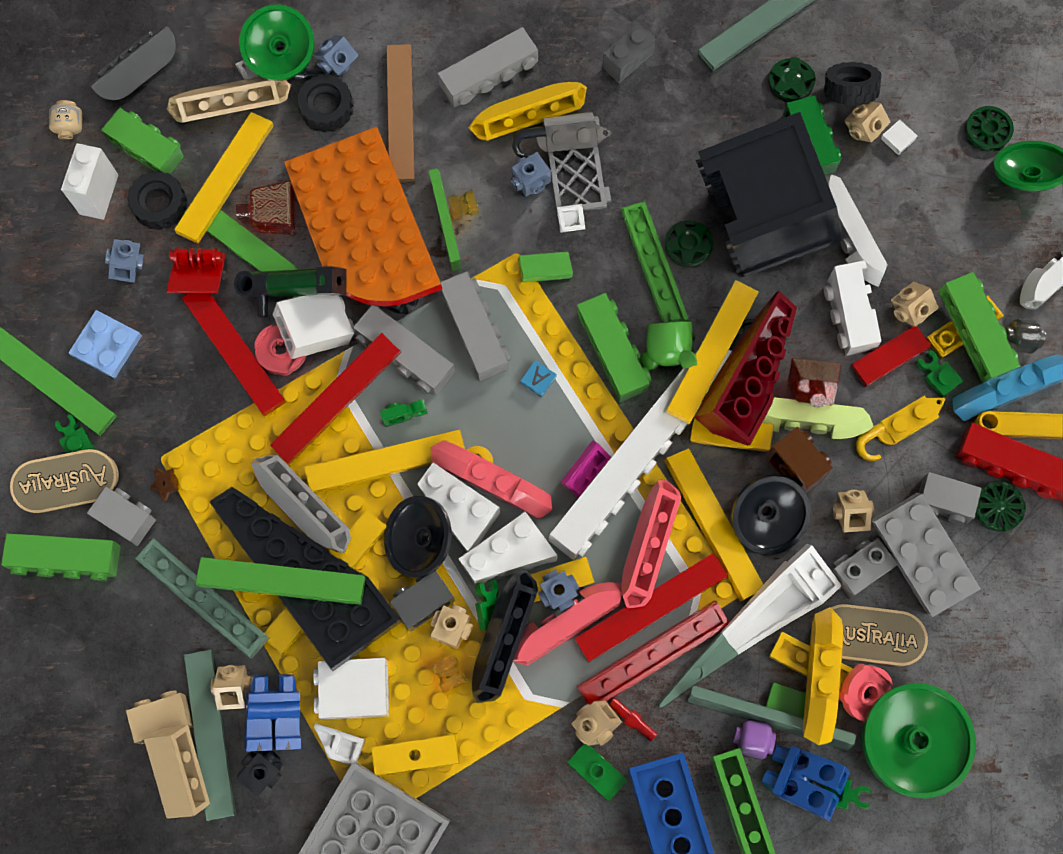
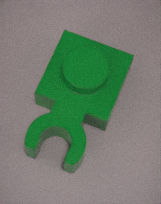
[916,350,963,398]
[380,399,428,427]
[55,414,96,454]
[475,580,498,631]
[821,780,872,810]

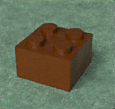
[765,426,833,494]

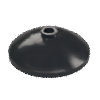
[731,475,811,554]
[384,496,452,578]

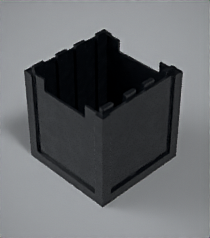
[696,112,842,277]

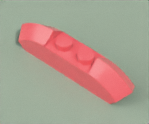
[431,440,552,519]
[621,480,681,609]
[513,582,622,666]

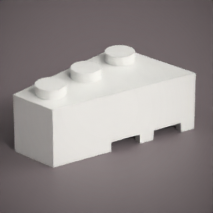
[824,260,881,356]
[417,463,500,553]
[459,512,557,584]

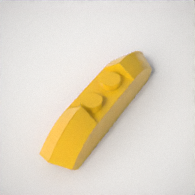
[468,82,587,141]
[803,607,843,745]

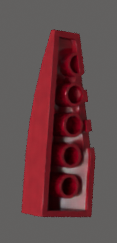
[694,291,797,446]

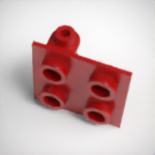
[166,248,226,293]

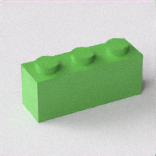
[101,108,184,174]

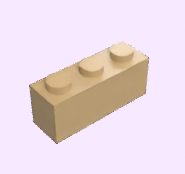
[144,725,210,818]

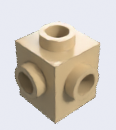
[844,101,890,143]
[891,282,938,327]
[833,490,874,533]
[431,604,473,650]
[211,665,252,710]
[571,700,622,746]

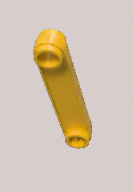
[974,411,1063,440]

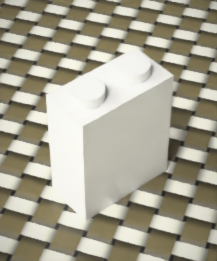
[61,143,118,220]
[273,295,354,359]
[313,658,389,720]

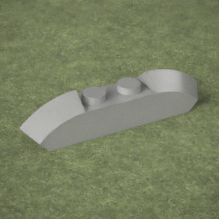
[251,455,351,553]

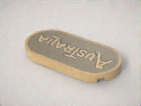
[10,449,119,513]
[831,604,928,667]

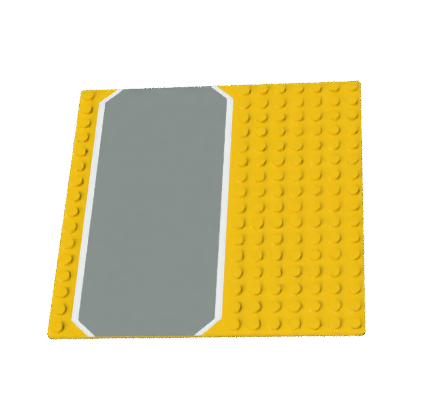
[161,253,738,799]

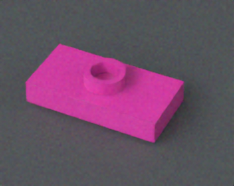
[561,441,612,499]

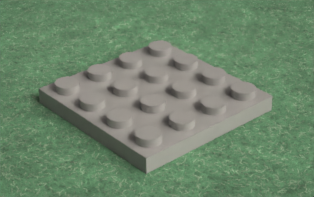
[299,761,451,854]

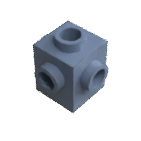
[314,35,359,76]
[511,152,551,197]
[105,239,144,283]
[538,570,579,611]

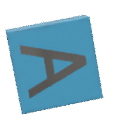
[520,360,557,397]

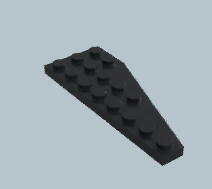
[209,487,401,672]

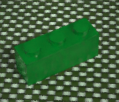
[783,95,842,175]

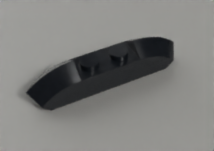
[472,569,538,703]

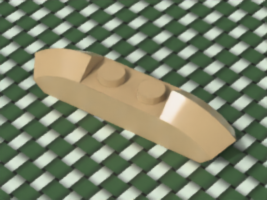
[167,77,291,122]

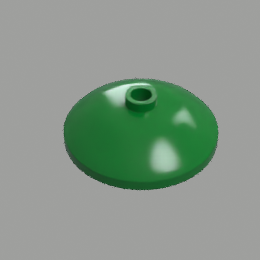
[239,4,315,81]
[994,141,1063,192]

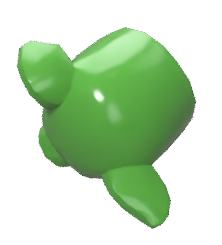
[640,319,697,370]

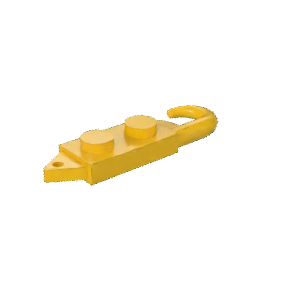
[856,395,946,461]

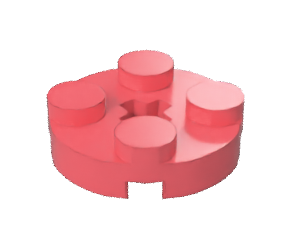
[254,325,307,376]
[839,664,893,722]

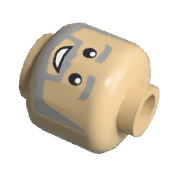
[49,100,82,139]

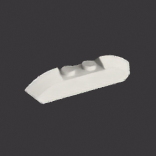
[825,175,887,287]
[1020,251,1063,310]

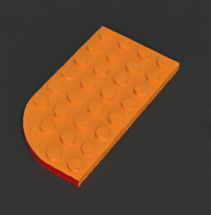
[284,126,443,306]

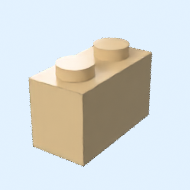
[126,690,194,745]

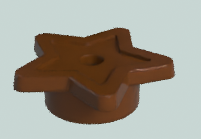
[150,468,179,501]

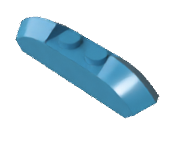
[952,354,1063,422]

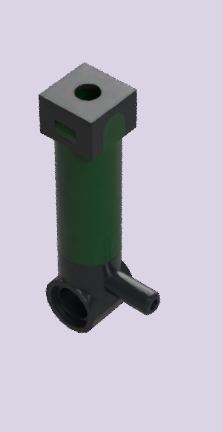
[234,266,347,318]

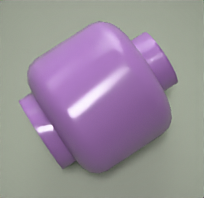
[733,719,776,760]

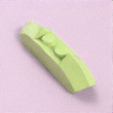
[762,397,874,439]

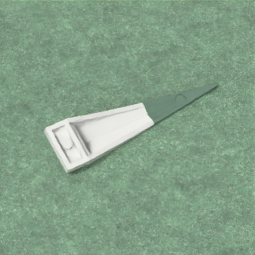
[656,544,842,708]

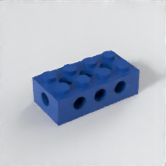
[628,753,714,854]

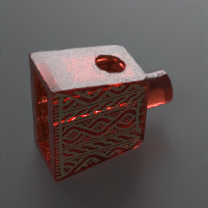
[236,181,296,235]
[787,358,842,407]

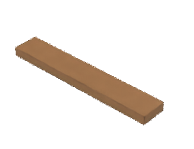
[387,44,415,183]

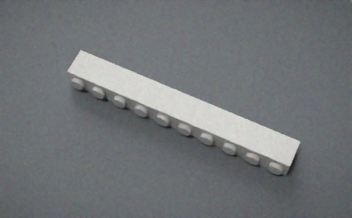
[548,350,732,560]

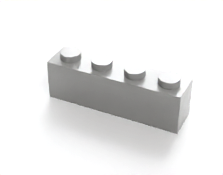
[438,27,538,108]
[440,272,511,381]
[353,305,456,396]

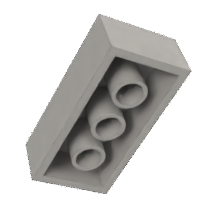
[871,493,981,617]

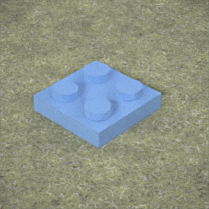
[69,310,142,379]

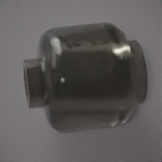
[1005,319,1045,354]

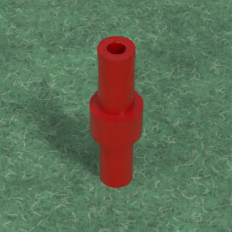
[608,697,658,742]

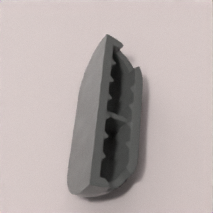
[90,25,176,100]

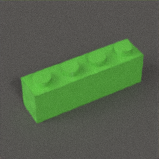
[938,272,1020,383]
[577,293,651,403]
[1,533,121,581]
[710,748,776,854]

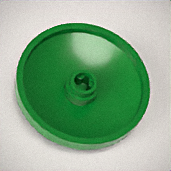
[862,683,976,798]

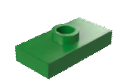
[567,744,627,802]

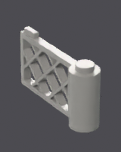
[543,112,611,211]

